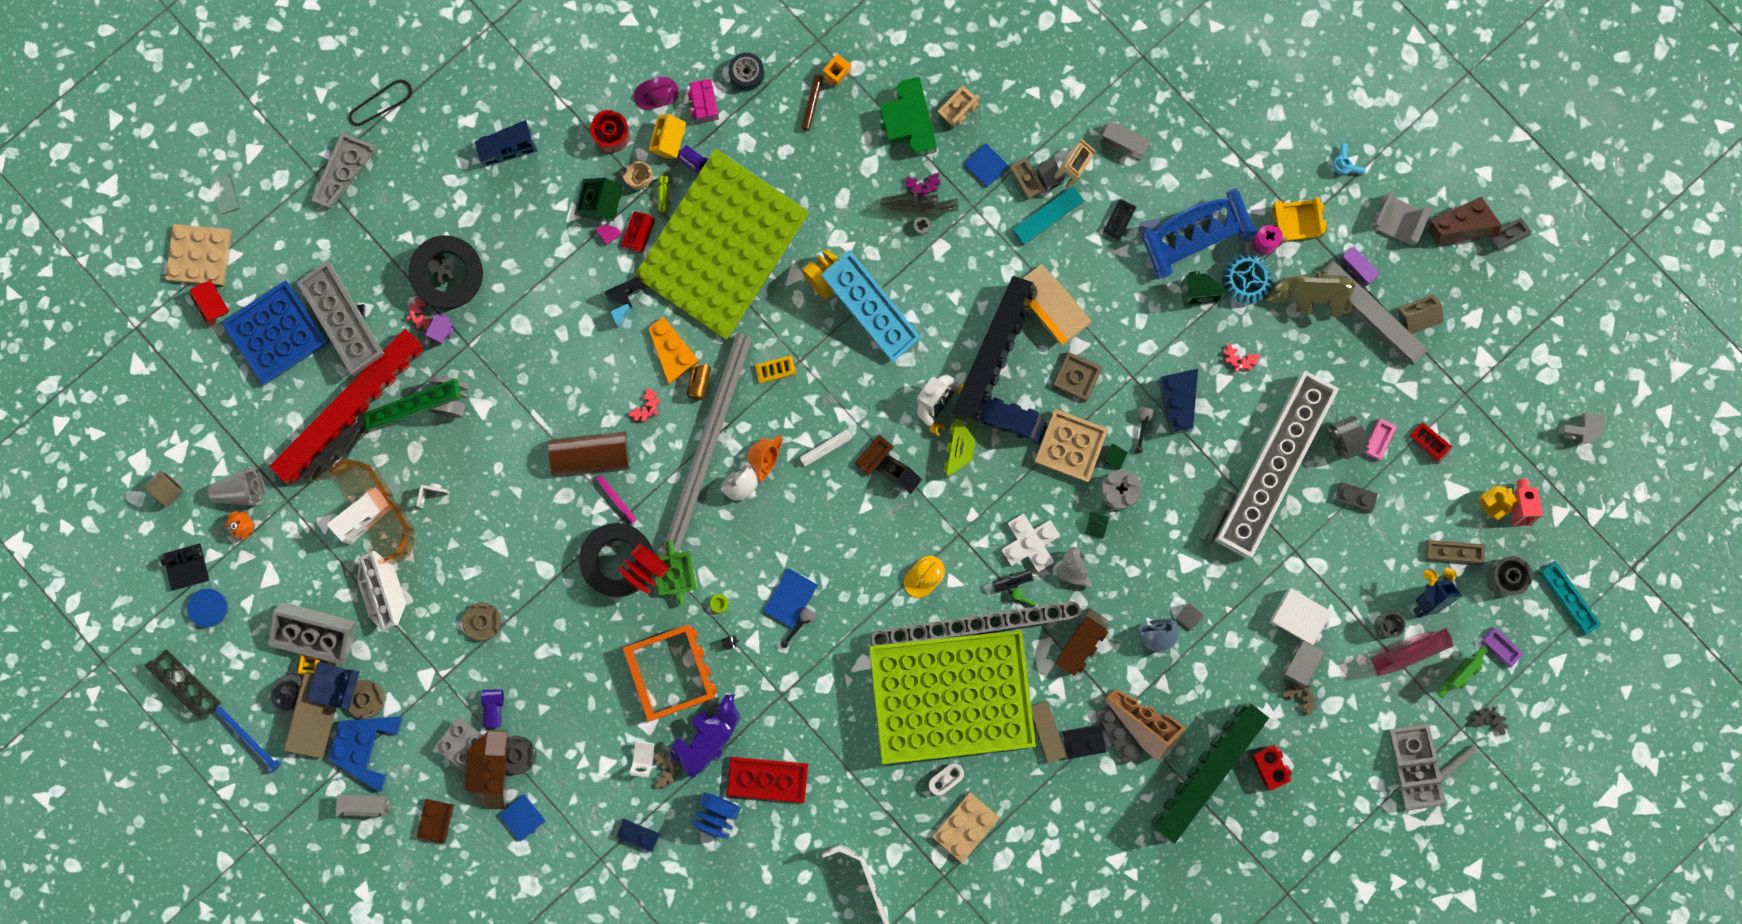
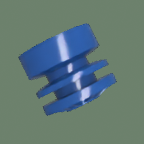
[691,792,741,839]

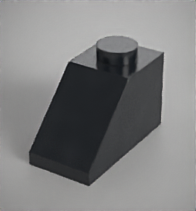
[876,455,922,494]

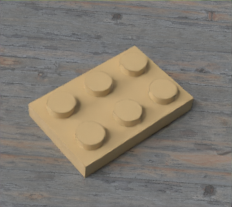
[932,792,1000,863]

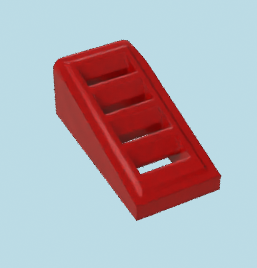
[1409,422,1452,463]

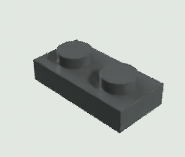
[1487,218,1532,252]
[1334,482,1378,513]

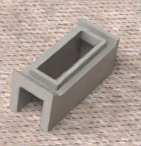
[1100,119,1152,161]
[336,794,391,817]

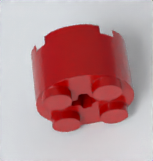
[590,110,630,153]

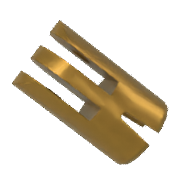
[686,364,711,400]

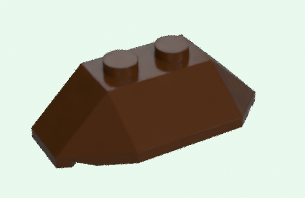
[465,730,508,809]

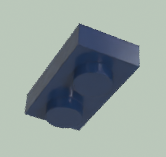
[616,819,660,852]

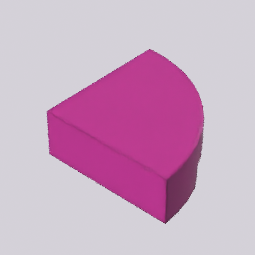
[596,225,623,245]

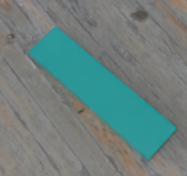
[1012,186,1085,245]
[1539,561,1602,636]

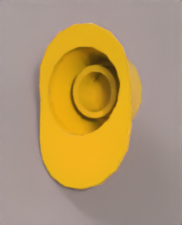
[904,556,945,598]

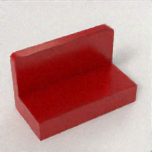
[189,280,229,327]

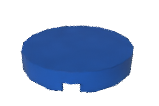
[188,589,228,627]

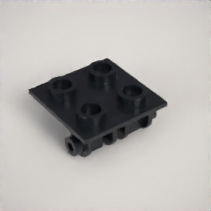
[161,543,209,591]

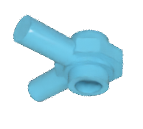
[1333,143,1366,175]

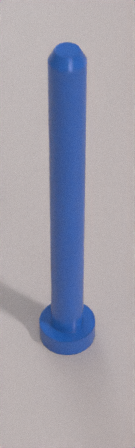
[215,706,281,773]

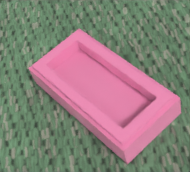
[1364,418,1397,461]

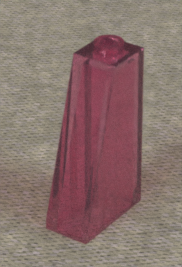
[1371,628,1454,676]

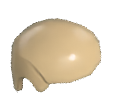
[623,161,653,190]

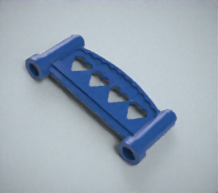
[1141,188,1258,279]

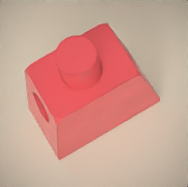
[1511,479,1543,526]

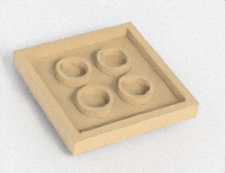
[165,224,232,286]
[1034,409,1108,483]

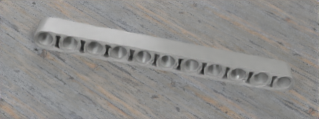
[871,601,1081,646]

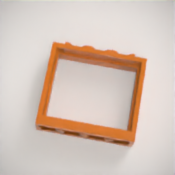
[623,624,718,722]

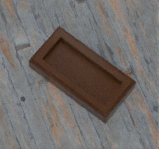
[855,434,894,476]

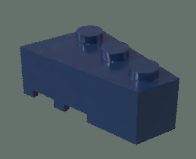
[981,397,1047,445]

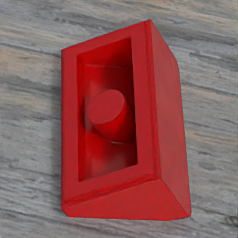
[621,211,655,253]

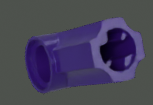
[677,145,708,174]
[481,689,504,728]

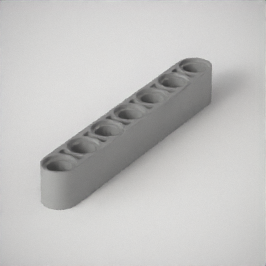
[1322,262,1427,365]

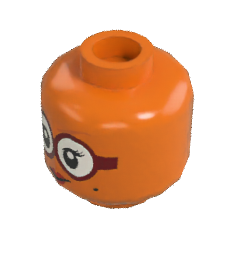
[225,511,255,540]

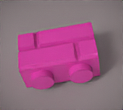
[687,79,719,124]

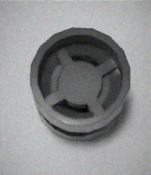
[1374,612,1406,638]

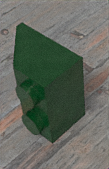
[574,178,623,222]
[1181,271,1227,305]

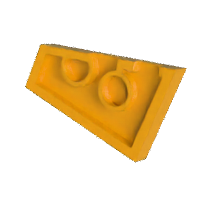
[649,317,699,385]

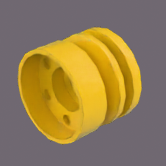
[801,248,839,300]

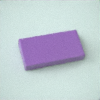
[1480,627,1524,668]

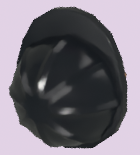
[270,674,302,712]

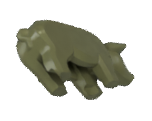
[1264,271,1356,317]

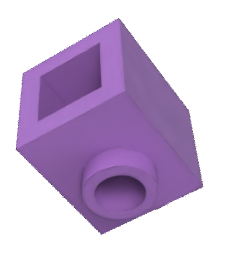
[424,313,454,345]

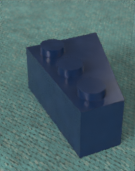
[474,120,538,168]
[1158,369,1198,435]

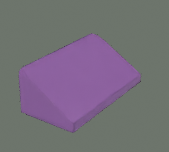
[1340,247,1380,286]

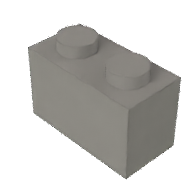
[1283,641,1325,689]

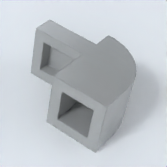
[1558,413,1605,445]

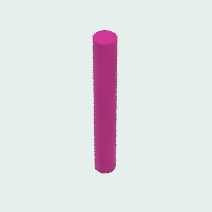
[595,475,637,524]

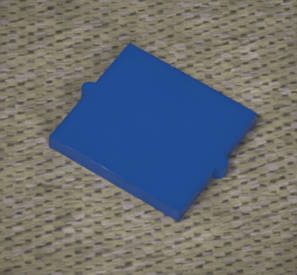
[964,143,1009,187]
[499,794,546,842]

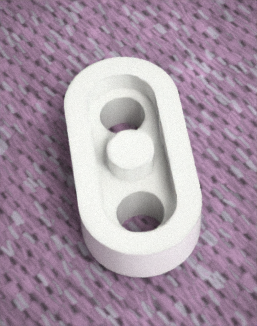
[929,763,964,795]

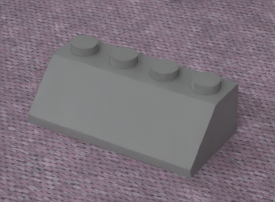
[269,602,357,665]

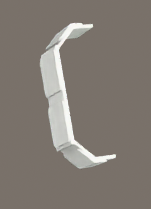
[822,844,890,924]

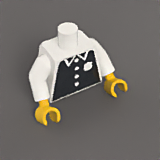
[917,375,964,436]

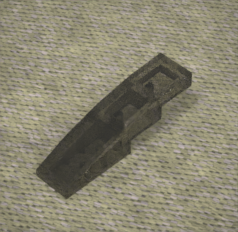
[880,191,959,214]
[302,421,366,483]

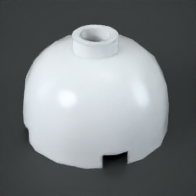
[720,463,758,501]

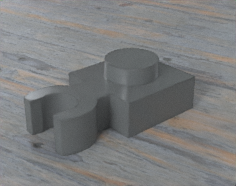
[428,253,454,285]

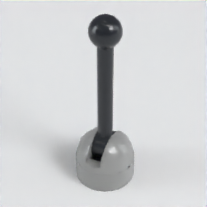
[1135,407,1154,454]
[781,607,817,648]

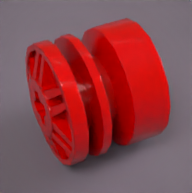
[617,543,670,594]

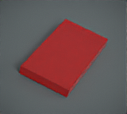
[727,756,808,803]

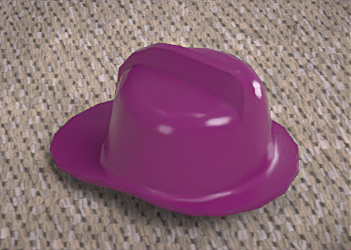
[634,77,678,110]

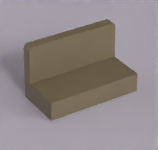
[1398,295,1443,334]

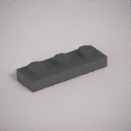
[1096,705,1143,764]

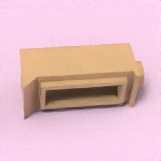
[1054,139,1096,188]

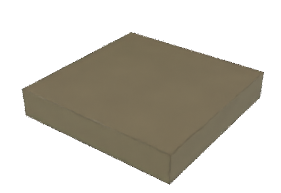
[1052,352,1102,402]

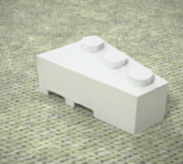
[326,487,394,545]

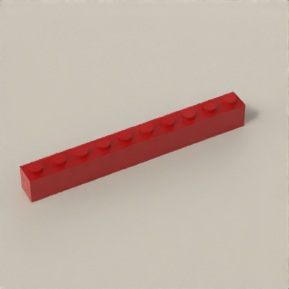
[269,329,425,485]

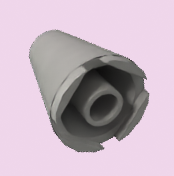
[207,467,265,506]

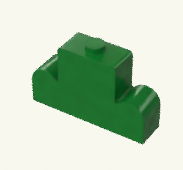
[879,77,937,156]

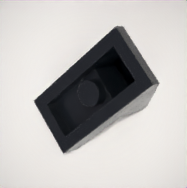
[604,276,644,308]

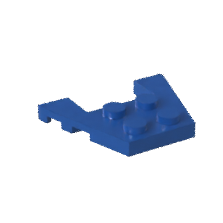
[329,717,403,792]

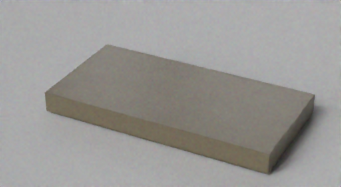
[283,673,336,758]

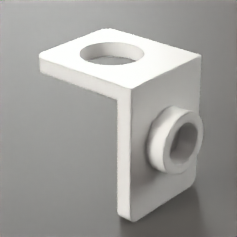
[416,483,450,509]
[630,741,654,777]

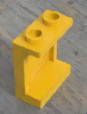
[1271,197,1327,242]

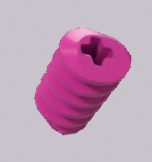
[1252,225,1283,255]

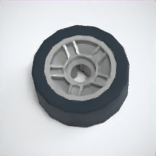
[729,52,764,91]

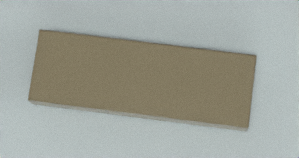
[1425,540,1485,564]
[1031,701,1066,763]

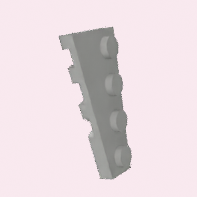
[311,132,378,209]

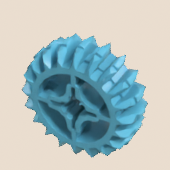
[1221,253,1273,305]

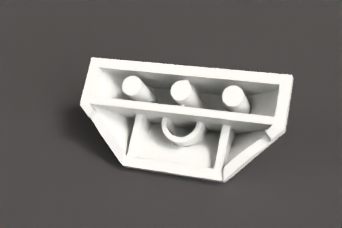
[357,551,406,631]

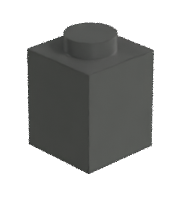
[1036,160,1065,192]

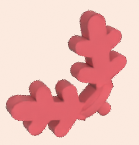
[407,297,431,331]
[1223,344,1259,372]
[629,388,660,422]

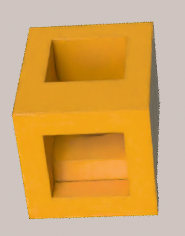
[823,54,852,87]

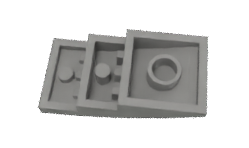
[1390,724,1446,811]

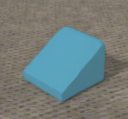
[611,304,631,328]

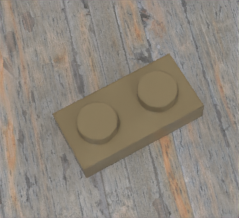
[1009,157,1045,200]

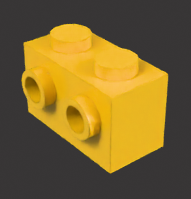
[648,114,686,159]

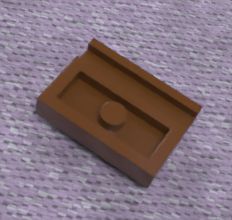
[416,799,455,844]

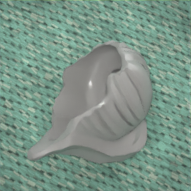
[1057,547,1093,588]

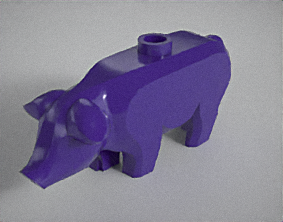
[670,694,740,778]

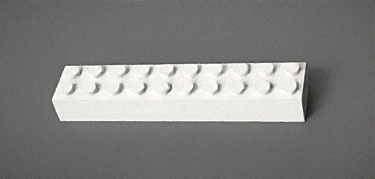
[1214,371,1339,559]

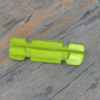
[658,176,669,213]

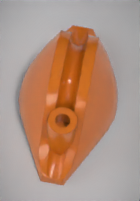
[747,436,783,483]

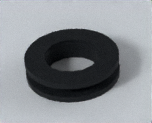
[409,235,483,309]
[579,523,654,597]

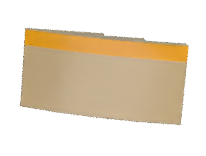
[1023,264,1092,346]

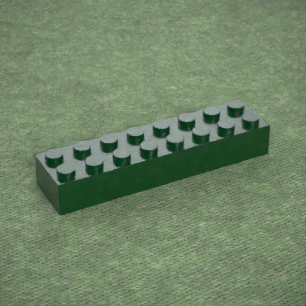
[1150,703,1269,844]

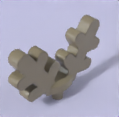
[1282,683,1318,715]
[653,752,679,788]

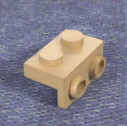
[937,85,980,129]

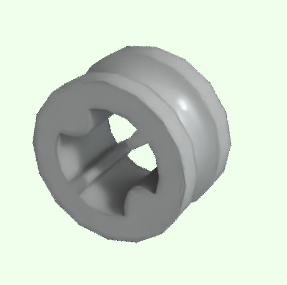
[913,217,930,235]

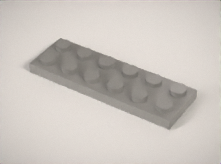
[297,261,385,376]

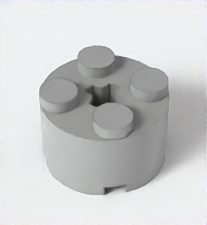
[1100,470,1141,510]

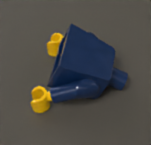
[1413,568,1462,618]

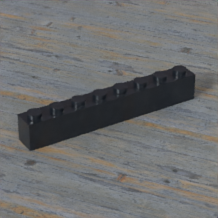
[951,275,1037,426]

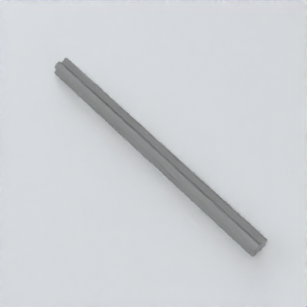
[663,333,752,552]

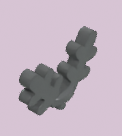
[1471,706,1508,735]

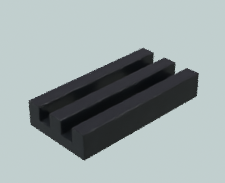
[1103,199,1136,241]

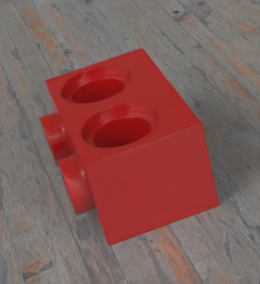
[1250,745,1292,791]

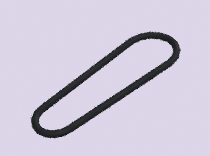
[349,79,412,126]

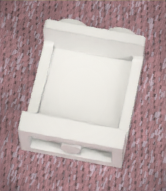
[1269,588,1332,645]

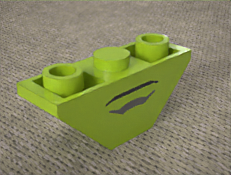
[943,418,976,478]

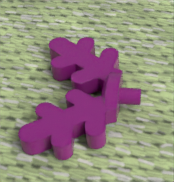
[906,173,941,199]

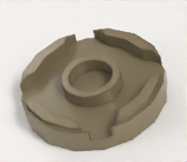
[462,602,502,641]
[348,680,385,719]

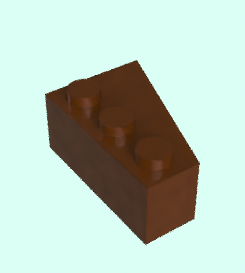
[1428,196,1502,246]
[1055,608,1109,676]

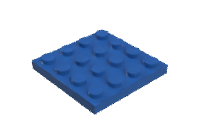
[222,280,329,385]

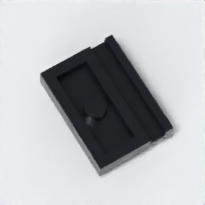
[1062,724,1106,759]

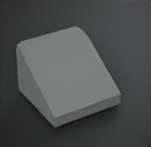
[1176,603,1204,631]

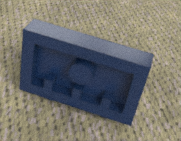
[306,662,360,710]

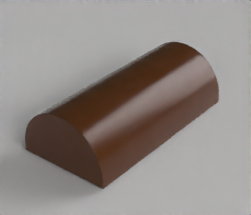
[548,431,630,478]

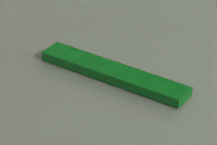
[364,379,461,432]

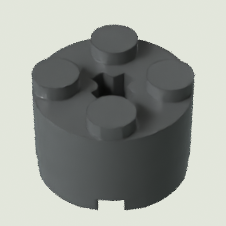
[1327,415,1369,460]
[1487,556,1533,596]

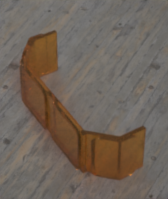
[328,458,415,565]

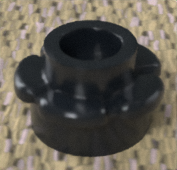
[721,635,739,650]

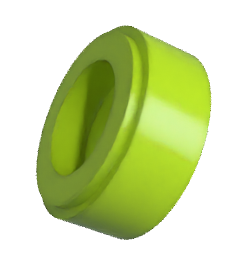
[709,594,729,614]

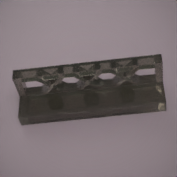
[145,649,222,720]

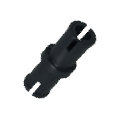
[993,569,1034,593]

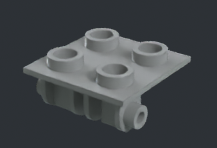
[434,717,483,772]

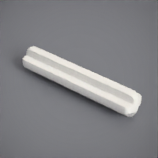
[800,430,852,466]

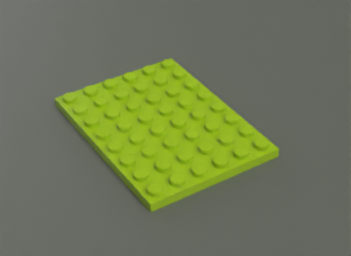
[634,148,811,340]
[868,630,1036,764]

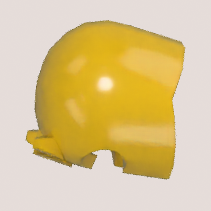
[1479,486,1519,521]

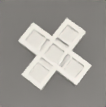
[1001,513,1060,573]

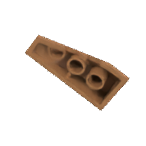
[1105,689,1186,761]

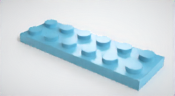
[820,250,921,362]

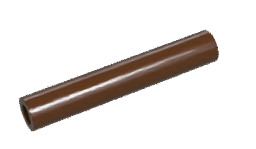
[801,74,824,131]

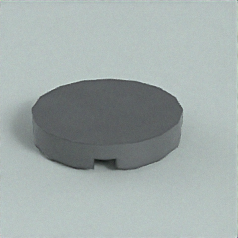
[506,735,537,775]

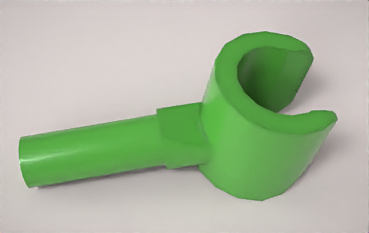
[1011,589,1037,607]

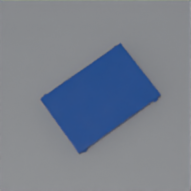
[763,568,818,628]

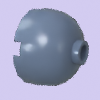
[1139,619,1178,653]

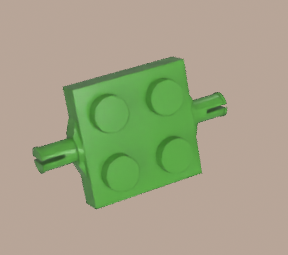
[656,540,698,606]
[1437,646,1488,698]

